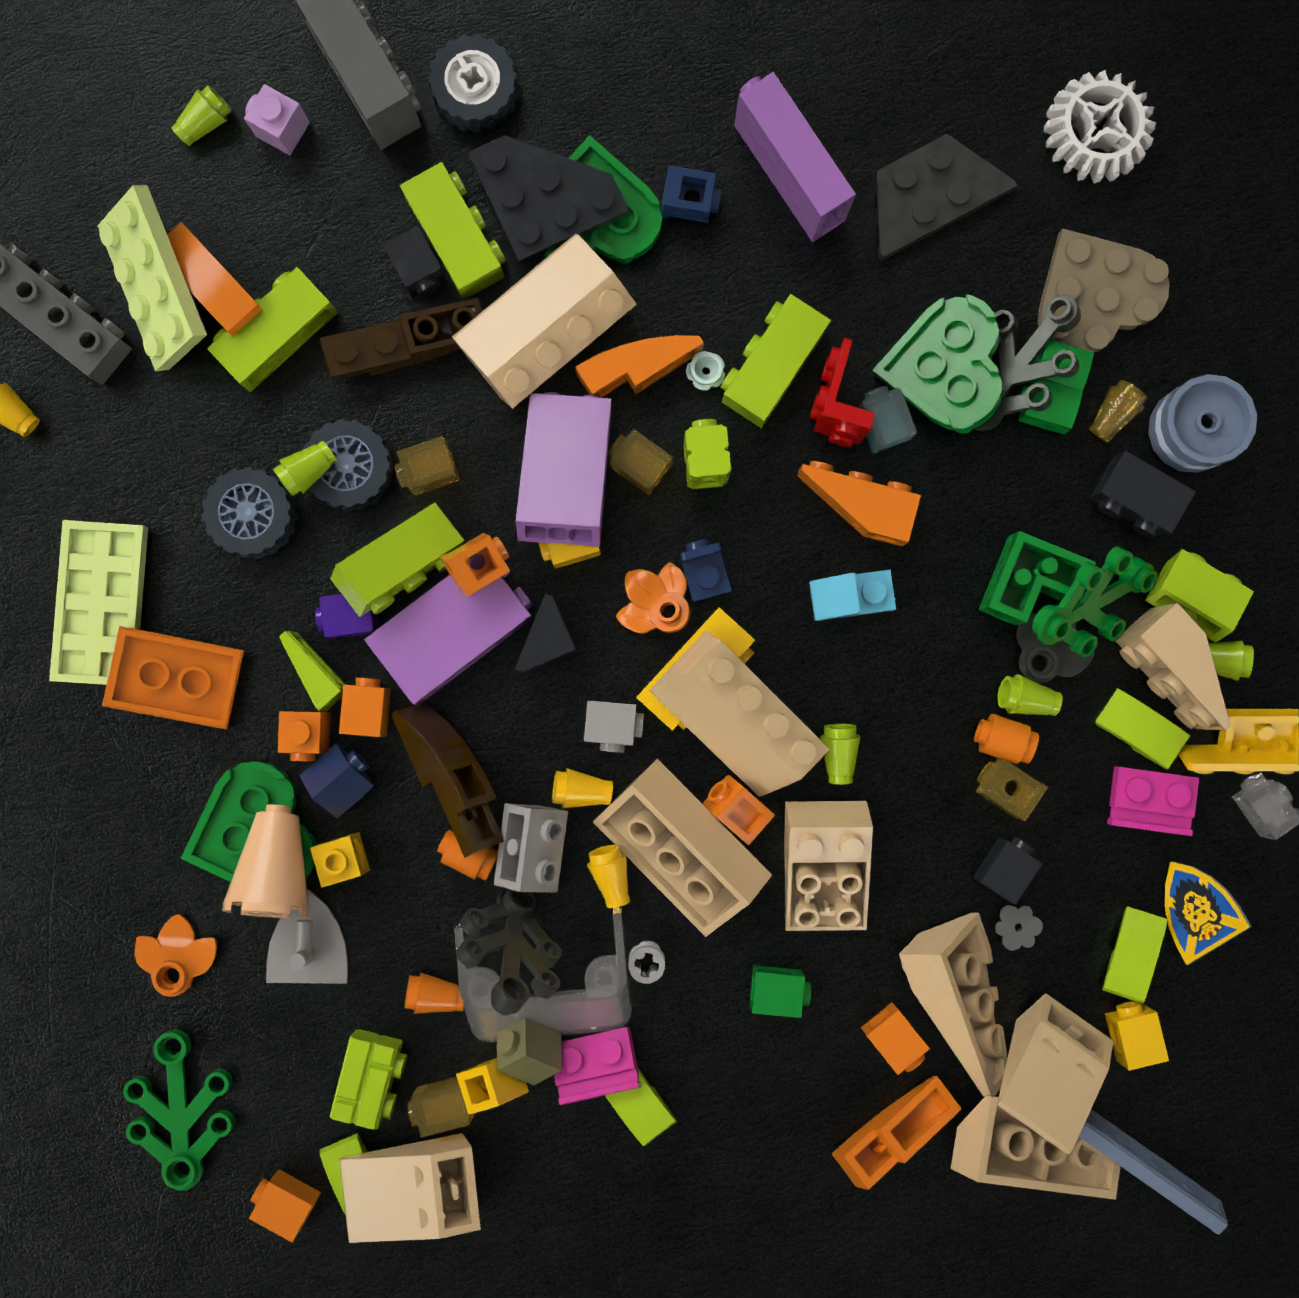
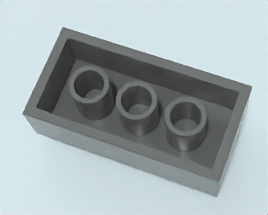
[294,0,422,150]

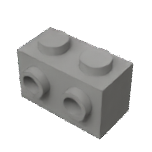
[494,803,568,892]

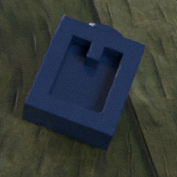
[680,539,732,603]

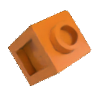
[703,775,775,846]

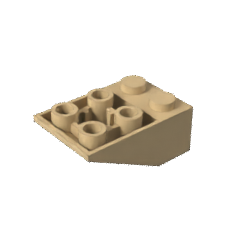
[1116,603,1231,730]
[784,801,873,931]
[997,993,1113,1154]
[340,1133,481,1243]

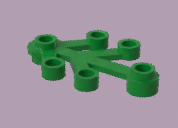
[1032,546,1157,658]
[123,1029,235,1191]

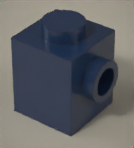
[300,743,374,819]

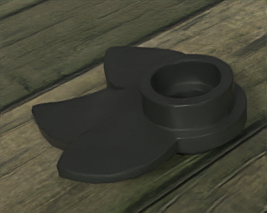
[1016,612,1095,683]

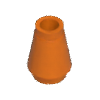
[405,973,466,1014]

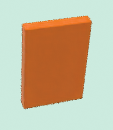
[102,626,244,729]

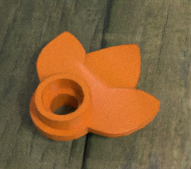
[616,563,690,634]
[135,914,217,997]

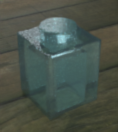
[858,386,917,453]

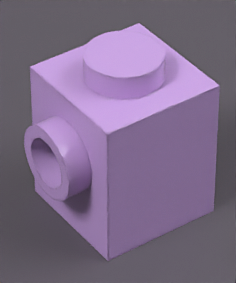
[244,84,310,156]

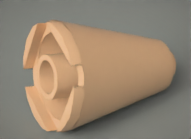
[222,804,309,919]

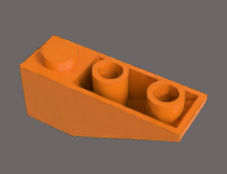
[797,461,921,546]

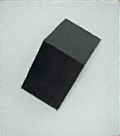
[515,594,577,673]

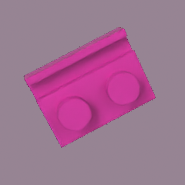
[1107,766,1199,836]
[554,1027,642,1105]

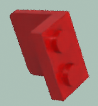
[810,338,875,447]

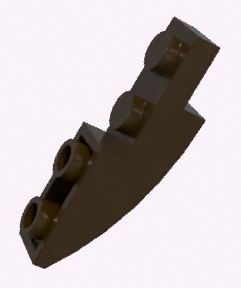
[320,298,482,381]
[391,703,504,858]

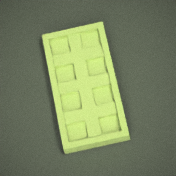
[98,185,207,371]
[49,520,148,685]

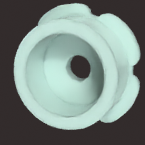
[686,351,725,391]

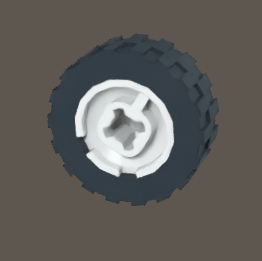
[428,34,519,133]

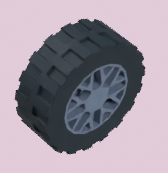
[303,419,395,512]
[202,467,298,559]

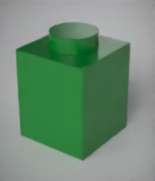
[749,965,811,1018]

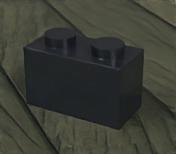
[1090,451,1196,539]

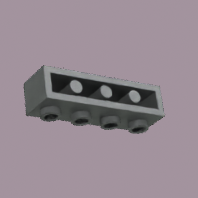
[0,243,132,385]

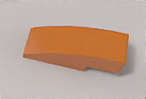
[167,222,262,337]
[575,335,704,398]
[832,1076,961,1190]

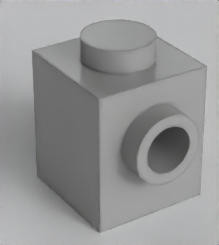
[584,701,644,753]

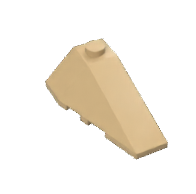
[899,913,1008,1097]
[951,1095,1121,1199]

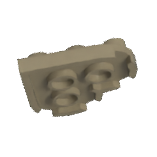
[1038,229,1169,353]

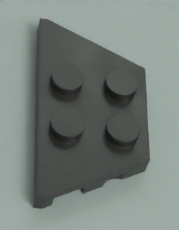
[875,134,1017,261]

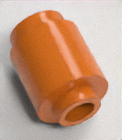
[974,714,1039,764]
[437,829,498,881]

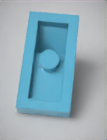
[809,570,896,621]

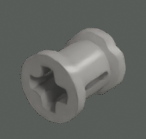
[629,941,665,984]

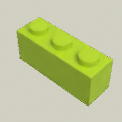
[400,162,506,300]
[207,267,338,392]
[720,294,831,428]
[330,503,464,617]

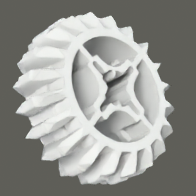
[1044,70,1156,183]

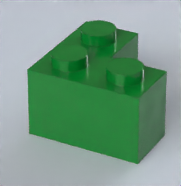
[979,531,1096,625]

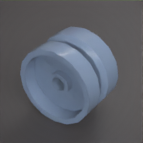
[1148,374,1257,473]

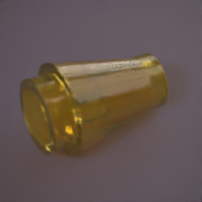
[1089,380,1147,442]

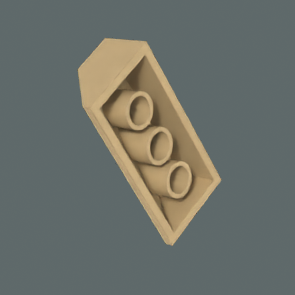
[452,234,637,409]
[649,631,829,797]
[593,759,772,937]

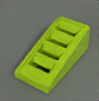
[279,631,346,712]

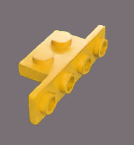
[1178,709,1299,774]

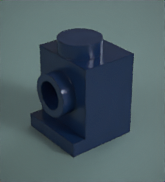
[661,165,722,223]

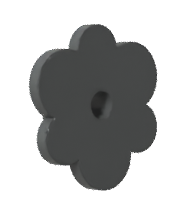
[995,905,1043,950]

